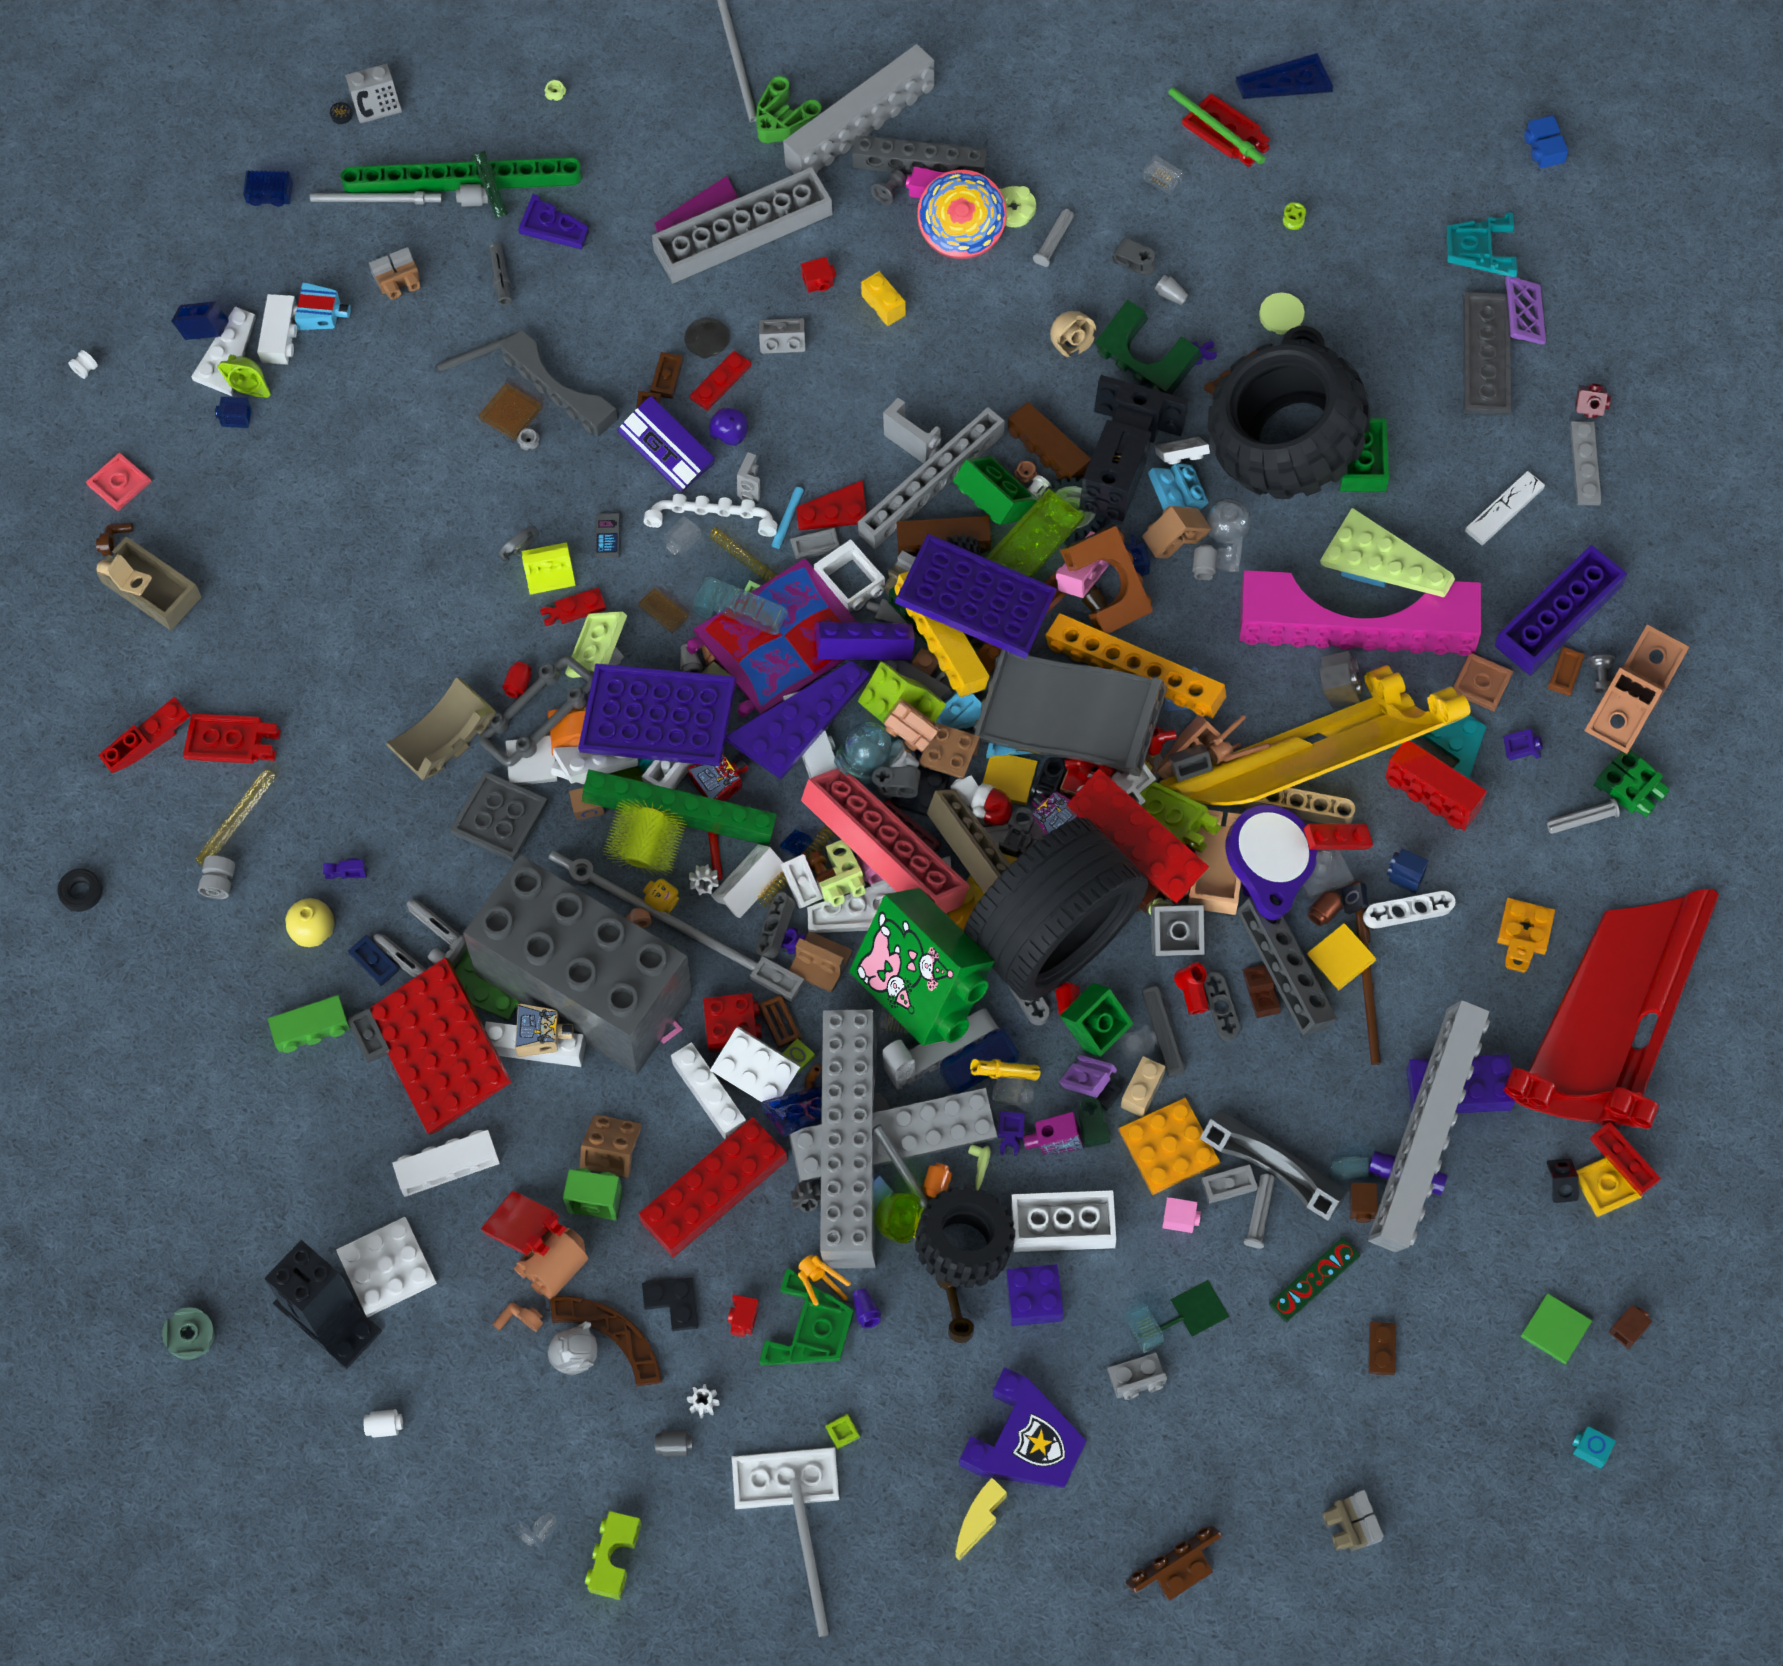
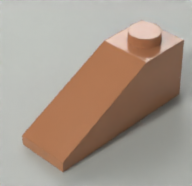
[1156,715,1221,780]

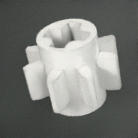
[689,864,719,895]
[687,1384,720,1418]

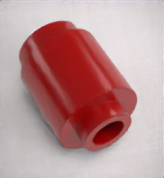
[502,662,532,698]
[1055,982,1081,1015]

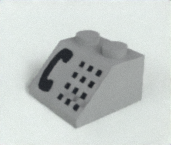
[345,64,402,124]

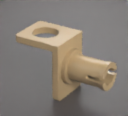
[97,554,152,596]

